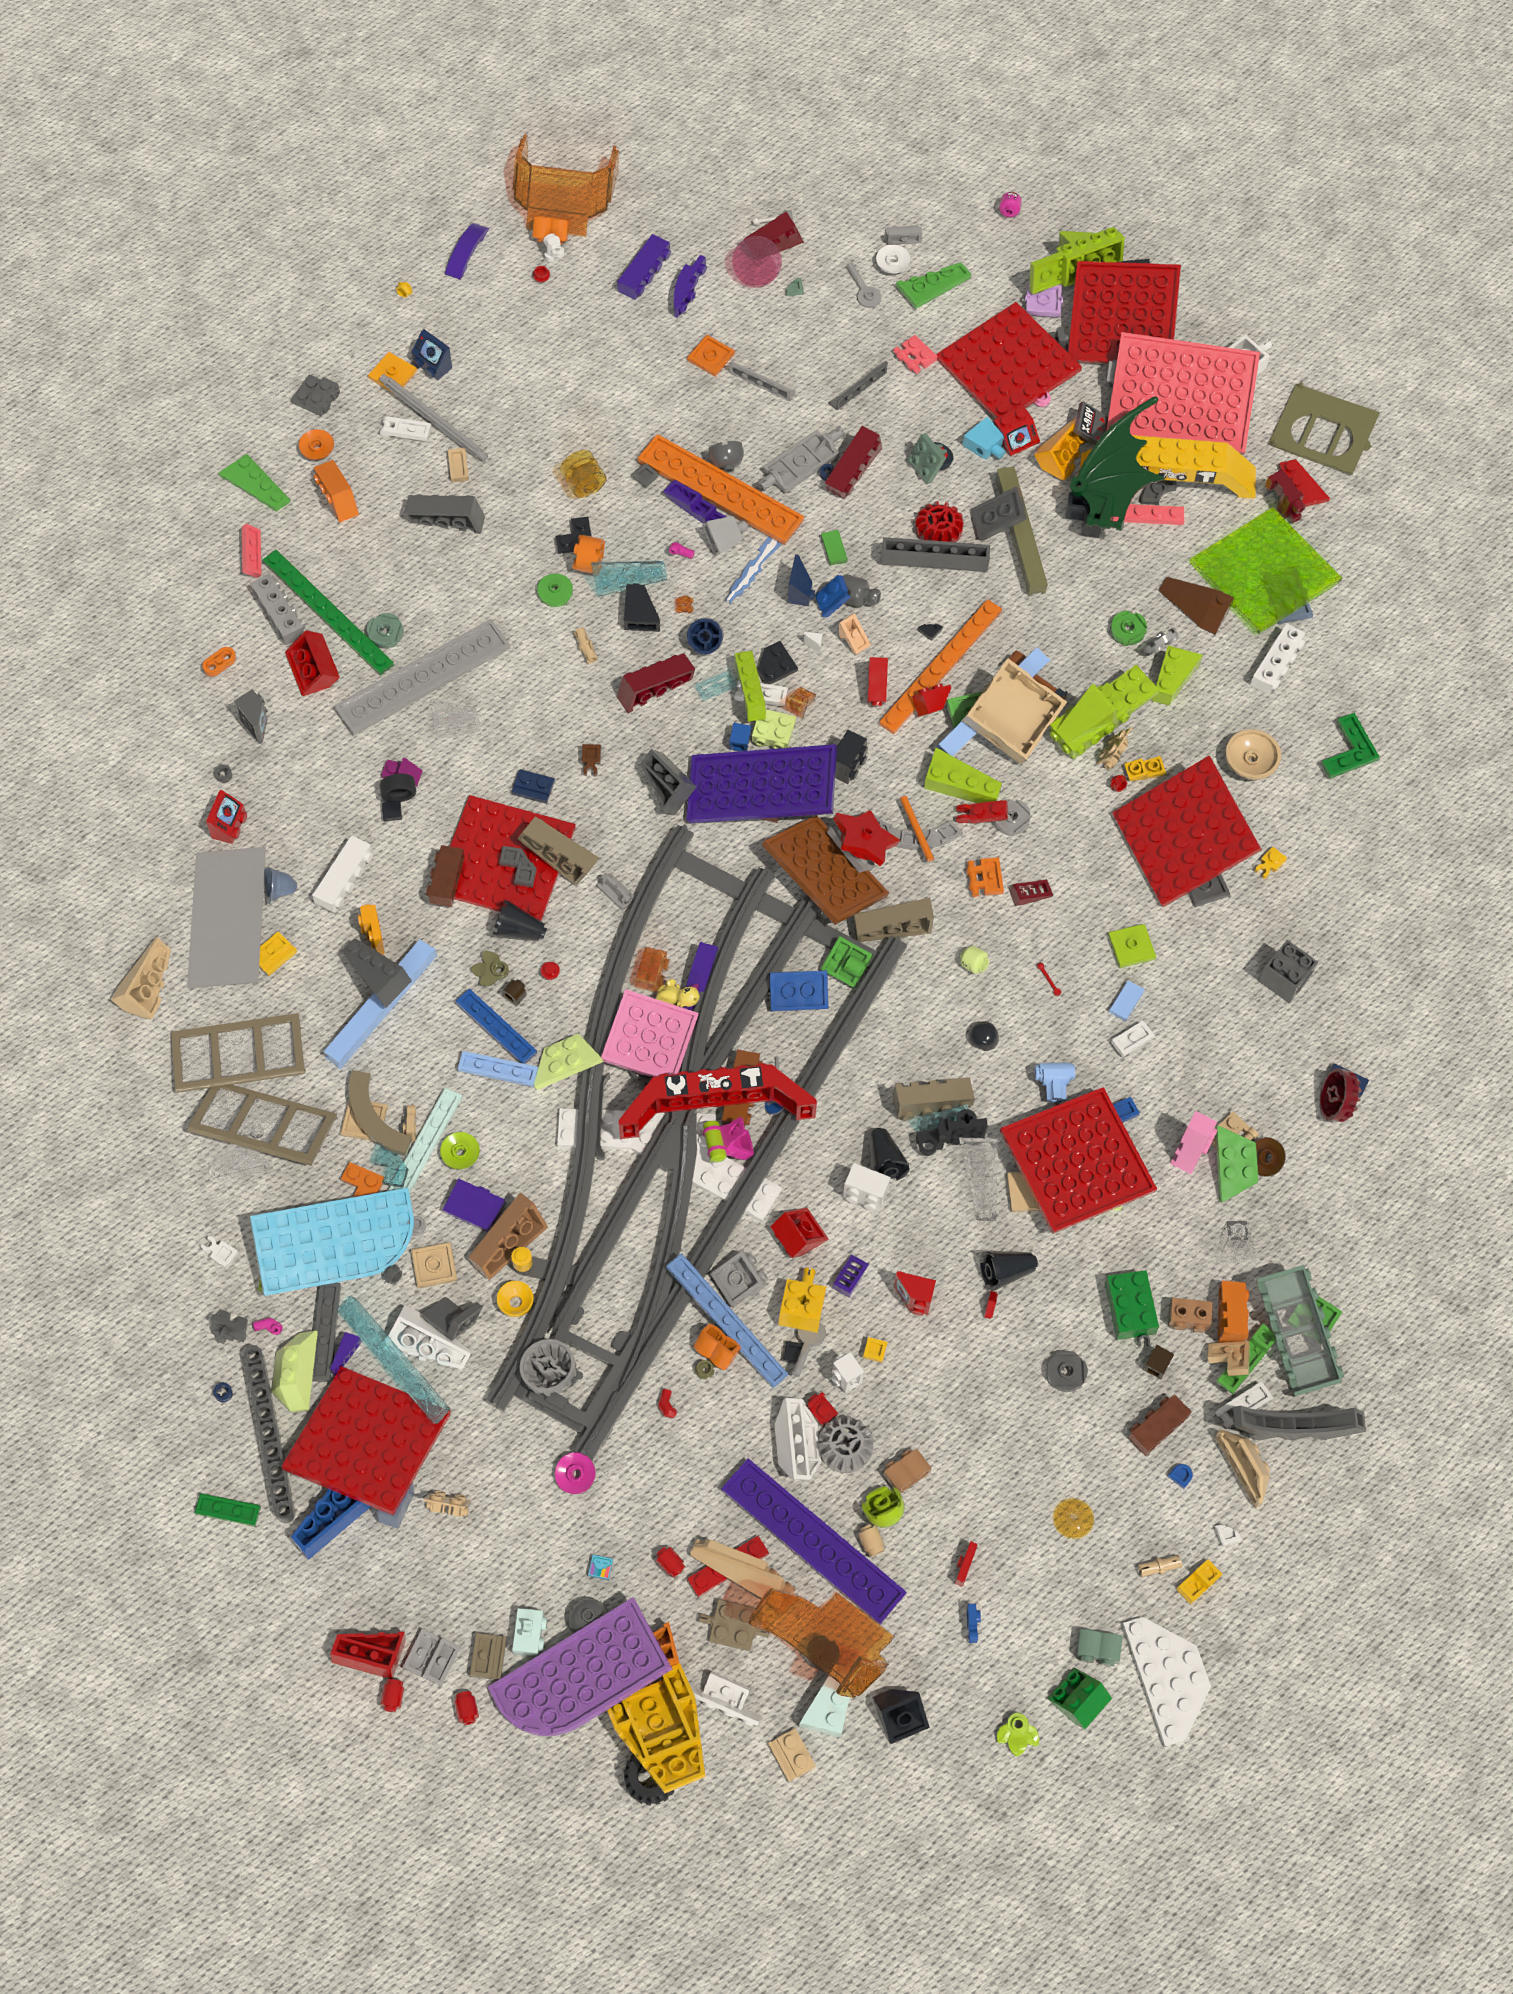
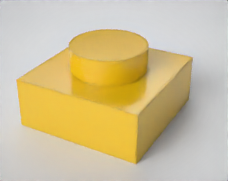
[863,1337,888,1363]

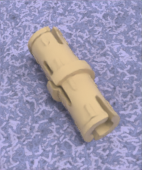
[574,628,598,664]
[1138,1555,1182,1577]

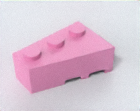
[1170,1111,1217,1174]

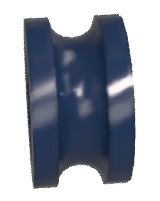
[820,464,835,481]
[213,1382,233,1403]

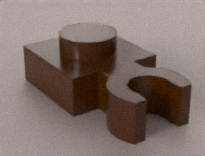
[582,744,602,777]

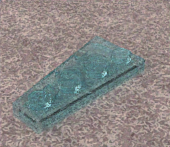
[591,561,667,597]

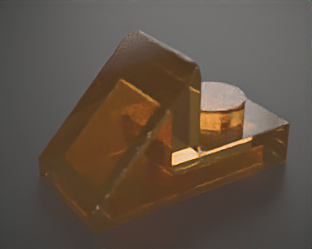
[786,687,816,718]

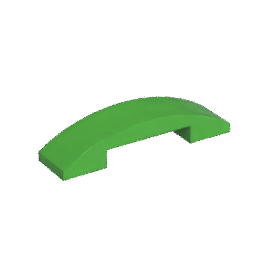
[1216,1324,1276,1394]

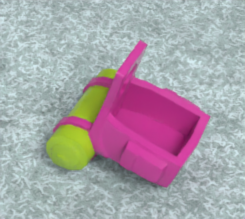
[703,1117,754,1163]

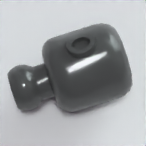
[843,574,881,607]

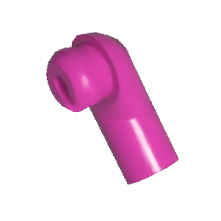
[669,542,695,559]
[253,1318,283,1335]

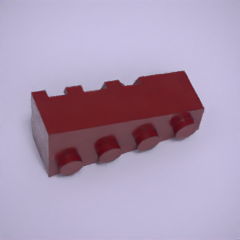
[825,425,882,499]
[617,653,695,713]

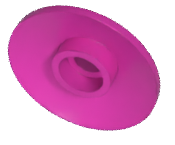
[555,1453,596,1494]

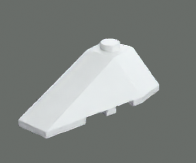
[383,1305,472,1369]

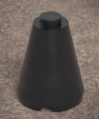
[492,899,547,941]
[869,1128,910,1183]
[980,1251,1038,1291]

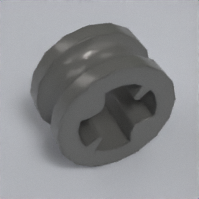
[215,765,232,783]

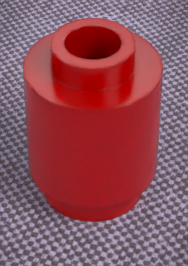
[655,1546,686,1578]
[380,1679,404,1712]
[454,1691,479,1725]

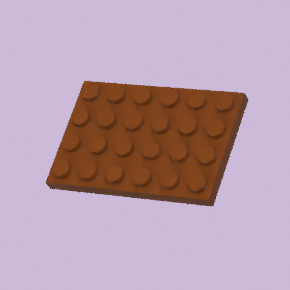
[762,815,889,925]

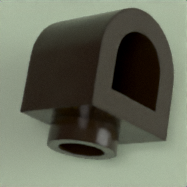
[501,979,527,1006]

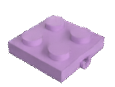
[1025,283,1063,317]

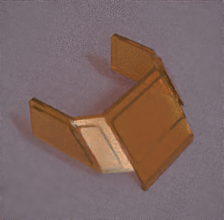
[512,134,619,237]
[748,1588,895,1698]

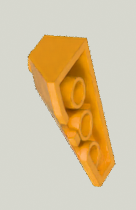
[1034,417,1086,481]

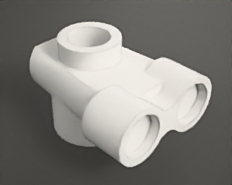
[543,234,564,262]

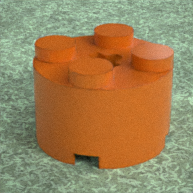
[573,535,605,574]

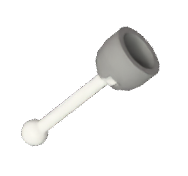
[752,210,793,225]

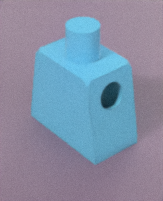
[962,417,1006,459]

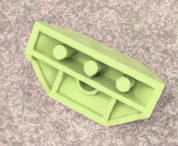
[271,1331,318,1412]

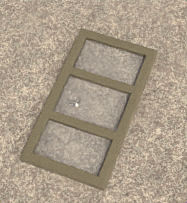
[171,1013,306,1093]
[188,1085,337,1166]

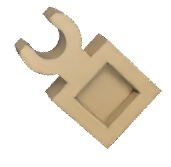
[403,1105,416,1142]

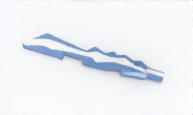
[725,536,781,604]

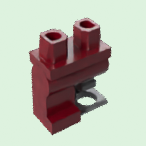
[1264,469,1306,524]

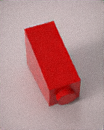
[867,657,888,707]

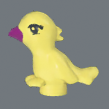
[656,979,700,1007]

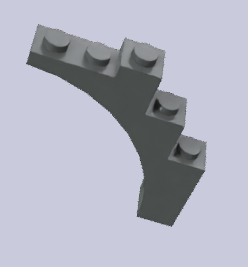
[1232,1405,1366,1441]

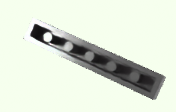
[881,537,990,572]

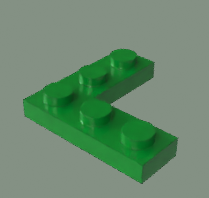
[1321,713,1380,779]

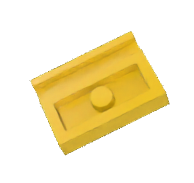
[259,932,297,976]

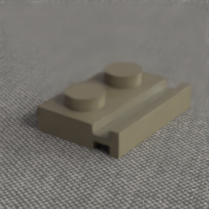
[470,1633,507,1680]

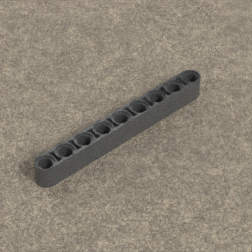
[244,1345,295,1524]

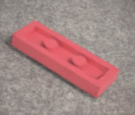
[242,524,261,578]

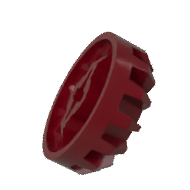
[1320,1068,1362,1122]

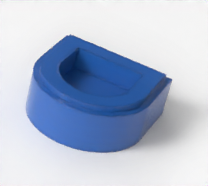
[1168,1464,1193,1489]

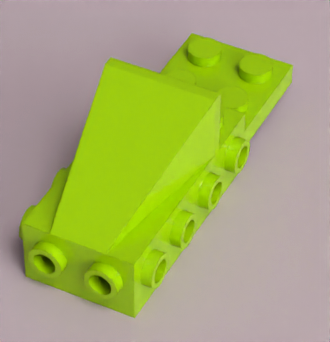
[1029,227,1125,294]
[1049,665,1160,759]

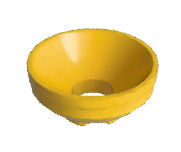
[497,1281,534,1317]

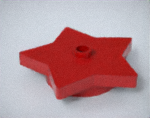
[833,810,900,866]

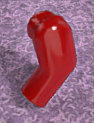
[658,1389,677,1419]

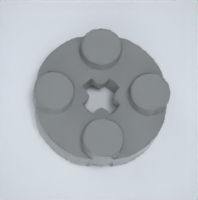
[1143,627,1178,655]
[994,799,1031,836]

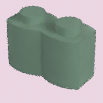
[1076,1629,1123,1667]

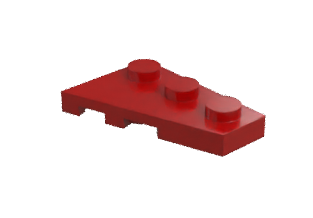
[1279,459,1330,507]

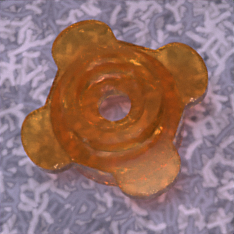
[676,596,694,613]

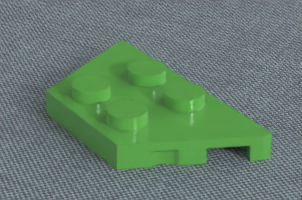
[1215,1126,1258,1202]

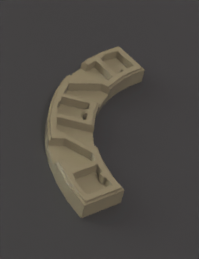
[349,1070,412,1156]

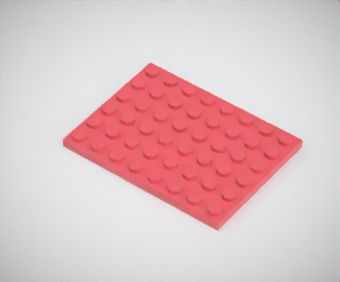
[1106,332,1260,455]

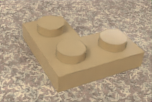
[1208,1341,1250,1376]

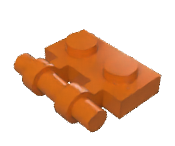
[966,857,1004,897]

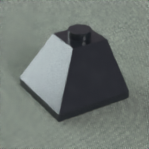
[872,1689,930,1744]

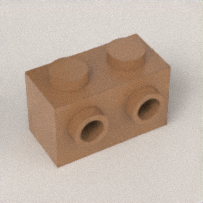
[1168,1297,1212,1333]

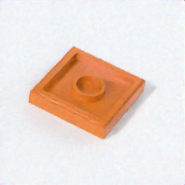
[687,335,735,377]

